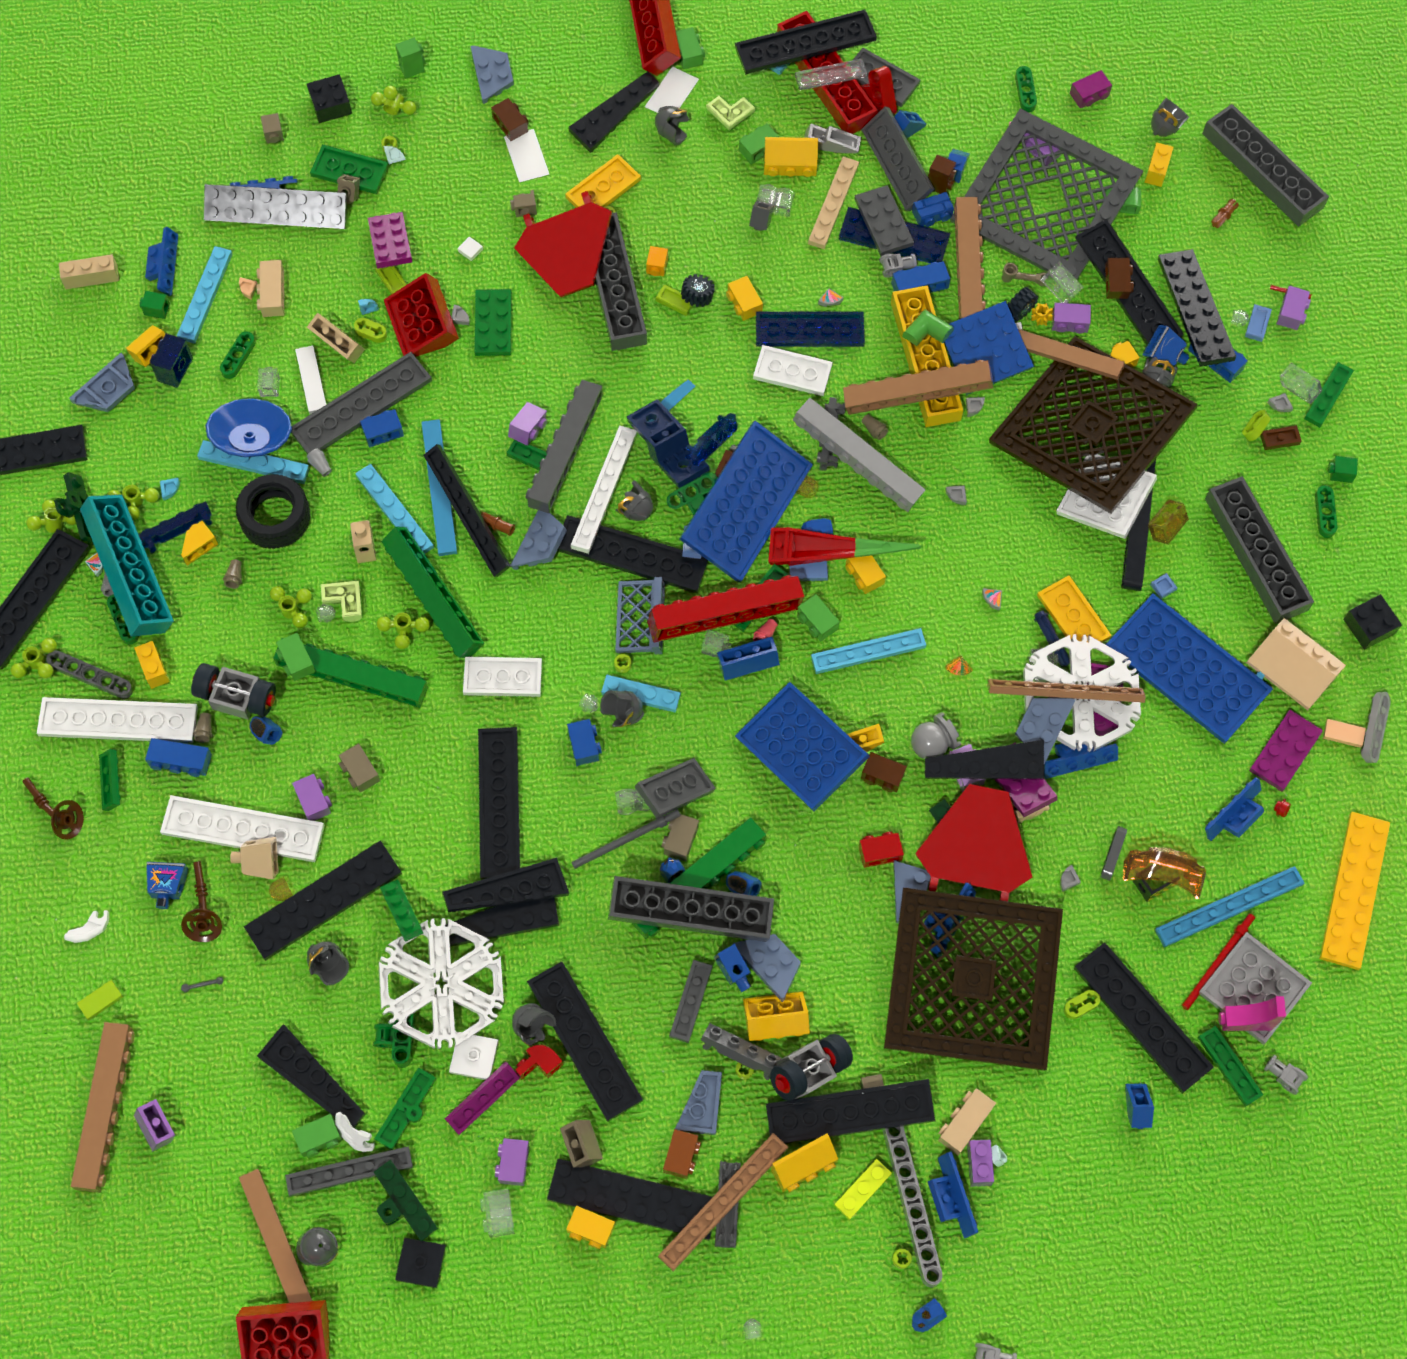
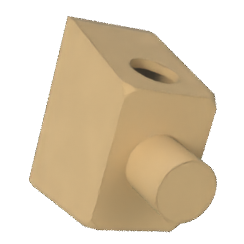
[350,520,376,563]
[230,837,279,879]

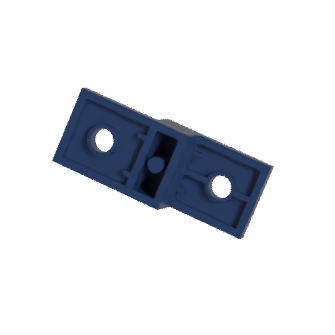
[627,399,710,488]

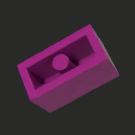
[1069,70,1112,109]

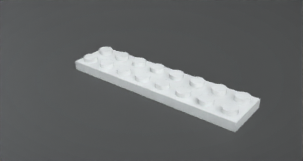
[37,697,198,743]
[160,795,325,862]

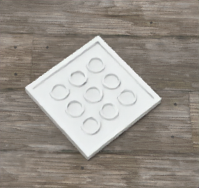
[1057,454,1157,539]

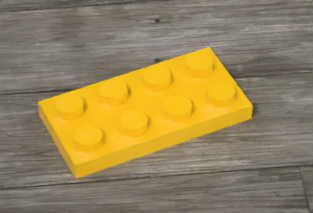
[565,154,641,208]
[1037,576,1111,643]

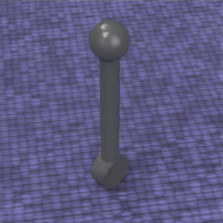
[181,977,223,993]

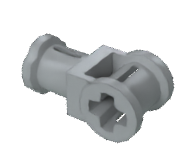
[879,253,917,278]
[1264,1055,1308,1095]
[975,1343,1017,1359]

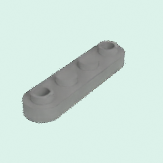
[1361,692,1390,763]

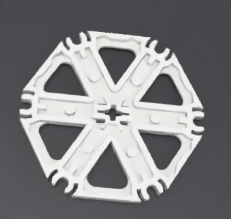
[1023,634,1141,752]
[378,918,504,1049]

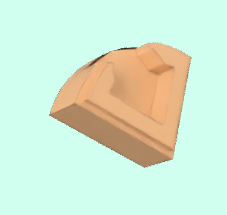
[239,277,257,300]

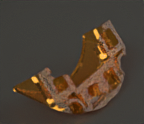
[1123,847,1206,899]

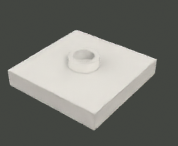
[449,1032,498,1080]

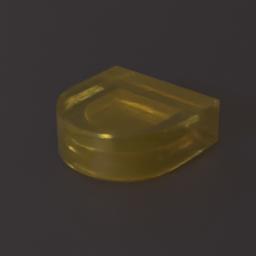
[796,476,818,498]
[269,877,293,901]

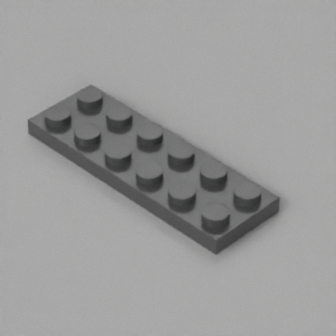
[861,107,934,212]

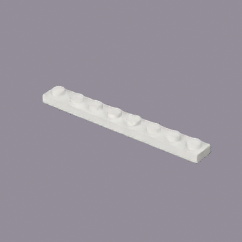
[571,426,637,554]

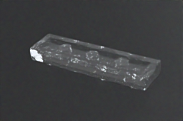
[795,59,867,90]

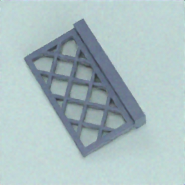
[615,577,665,654]

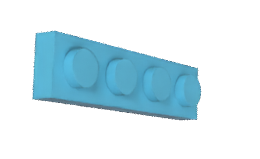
[601,675,681,713]

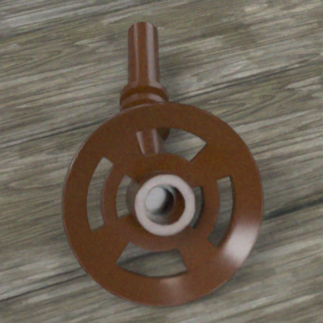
[22,777,84,840]
[181,861,222,942]

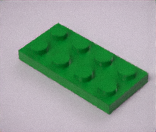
[310,144,389,195]
[474,289,512,356]

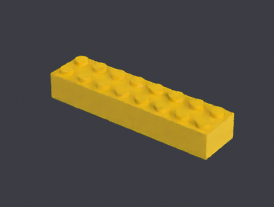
[891,285,963,427]

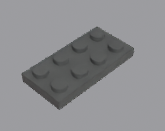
[847,48,920,107]
[854,185,914,256]
[635,758,716,818]

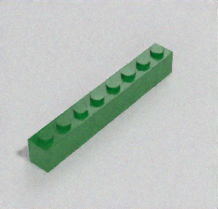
[381,527,485,658]
[273,638,428,708]
[632,817,766,939]

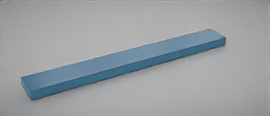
[422,419,457,556]
[1155,866,1305,948]

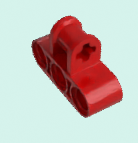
[861,66,897,116]

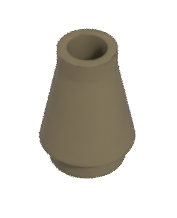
[862,414,888,440]
[223,559,242,589]
[193,713,212,743]

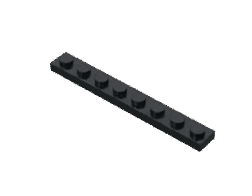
[423,444,511,577]

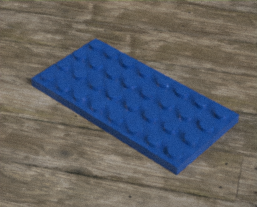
[679,421,813,583]
[1106,594,1273,744]

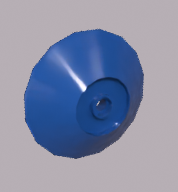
[205,398,292,457]

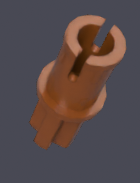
[1211,199,1239,228]
[481,512,515,536]

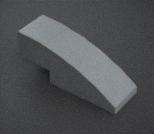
[804,124,861,153]

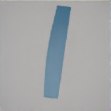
[648,380,695,422]

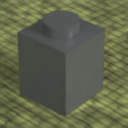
[749,201,774,231]

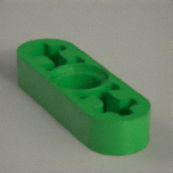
[1015,66,1037,112]
[220,331,256,379]
[1315,485,1338,538]
[107,594,139,645]

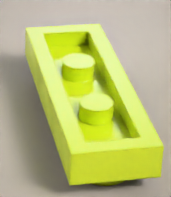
[834,1159,892,1220]

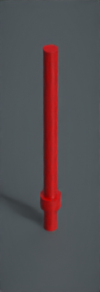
[1181,913,1256,1010]

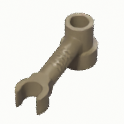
[1002,263,1048,286]

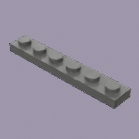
[285,1146,413,1197]

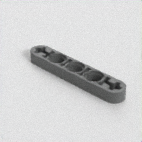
[46,650,133,699]

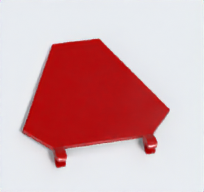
[514,191,612,297]
[915,784,1033,902]

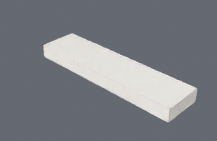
[295,346,326,414]

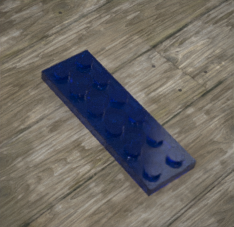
[839,207,950,263]
[756,312,865,347]

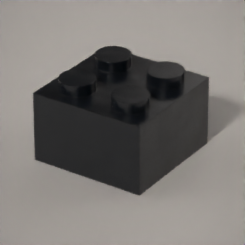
[306,74,352,123]
[1343,594,1402,650]

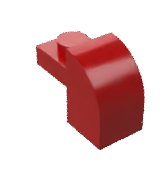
[515,1045,563,1080]

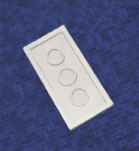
[753,345,833,396]
[463,657,542,697]

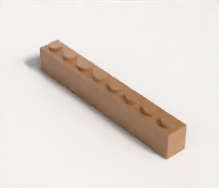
[954,197,985,319]
[843,360,993,415]
[71,1022,135,1193]

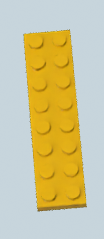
[1319,812,1390,970]

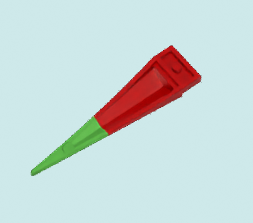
[768,527,921,566]

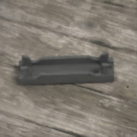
[816,397,845,471]
[701,1023,782,1080]
[715,1161,741,1248]

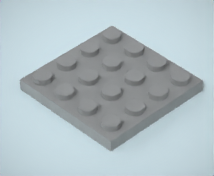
[1199,932,1312,1045]

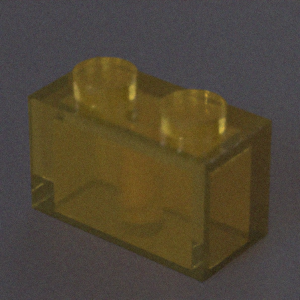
[1148,499,1189,545]

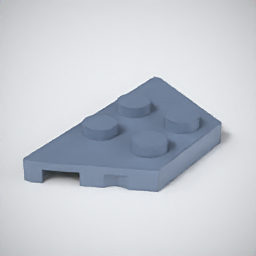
[471,46,514,104]
[69,353,135,412]
[511,510,567,570]
[1015,698,1075,764]
[732,934,801,1002]

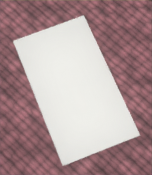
[645,66,699,113]
[504,129,549,182]

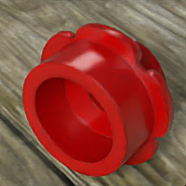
[1274,799,1291,818]

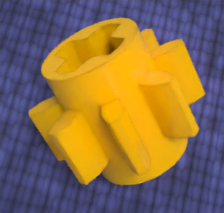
[1031,303,1053,326]

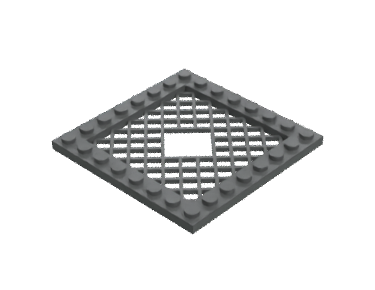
[950,109,1143,286]

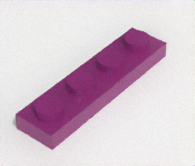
[445,1062,520,1135]

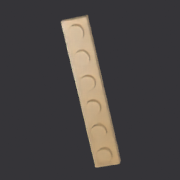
[808,157,859,250]

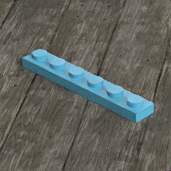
[177,246,233,343]
[197,440,310,484]
[355,464,434,554]
[811,628,926,674]

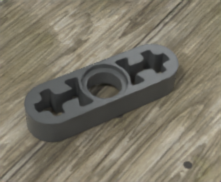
[1100,826,1127,881]

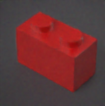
[859,832,904,868]

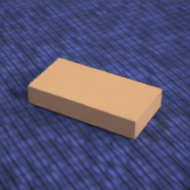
[1323,719,1366,748]

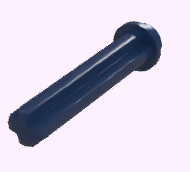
[1034,611,1070,667]

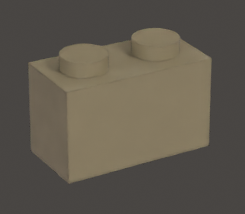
[338,744,380,793]
[661,814,699,862]
[560,1120,603,1168]

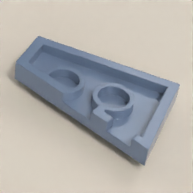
[893,860,930,923]
[675,1070,722,1135]

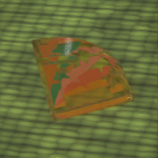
[945,655,973,675]

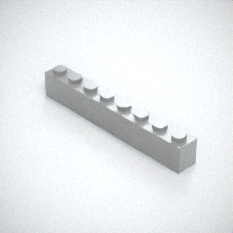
[793,398,925,512]

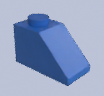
[894,110,927,139]
[948,149,970,183]
[1125,1084,1154,1129]

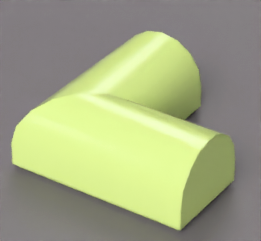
[706,96,755,130]
[321,581,362,622]

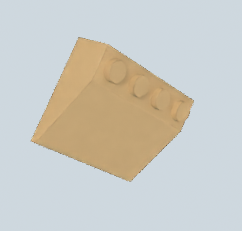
[1246,618,1346,710]

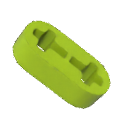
[354,318,387,343]
[1242,410,1271,441]
[1064,990,1100,1019]

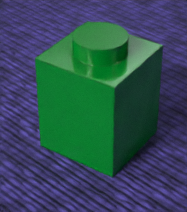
[140,291,170,319]
[1328,456,1358,483]

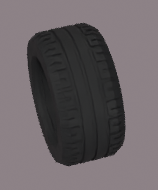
[236,474,311,549]

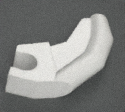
[64,910,109,943]
[335,1112,375,1152]

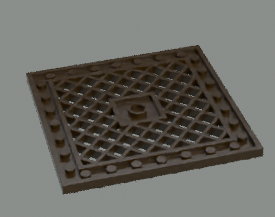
[989,337,1197,514]
[884,887,1063,1071]

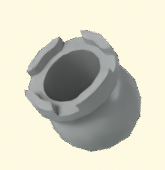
[911,712,961,759]

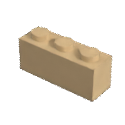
[59,254,119,289]
[257,260,284,317]
[307,313,365,363]
[938,1088,996,1156]

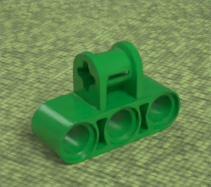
[666,472,718,515]
[373,1013,415,1068]

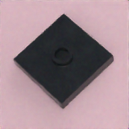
[395,1238,446,1288]

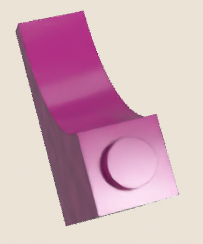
[1218,996,1286,1031]

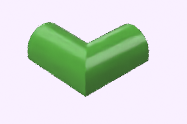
[902,309,954,346]

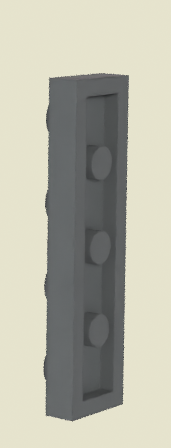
[669,960,712,1043]

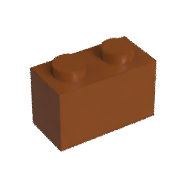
[663,1129,701,1179]

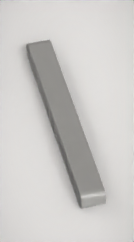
[882,1126,943,1287]

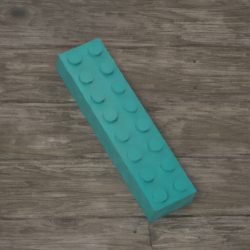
[80,495,174,637]

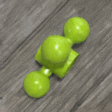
[371,85,416,115]
[107,485,159,520]
[26,500,76,533]
[270,586,312,628]
[377,613,430,649]
[11,638,57,678]

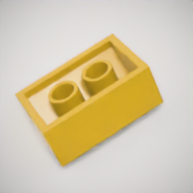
[764,137,818,177]
[743,991,810,1041]
[771,1133,838,1193]

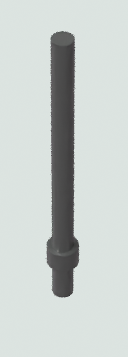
[572,809,681,869]

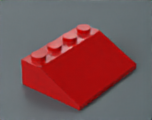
[384,273,459,357]
[236,1300,329,1359]

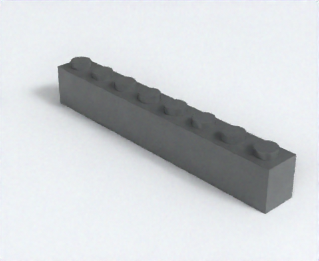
[526,380,603,513]

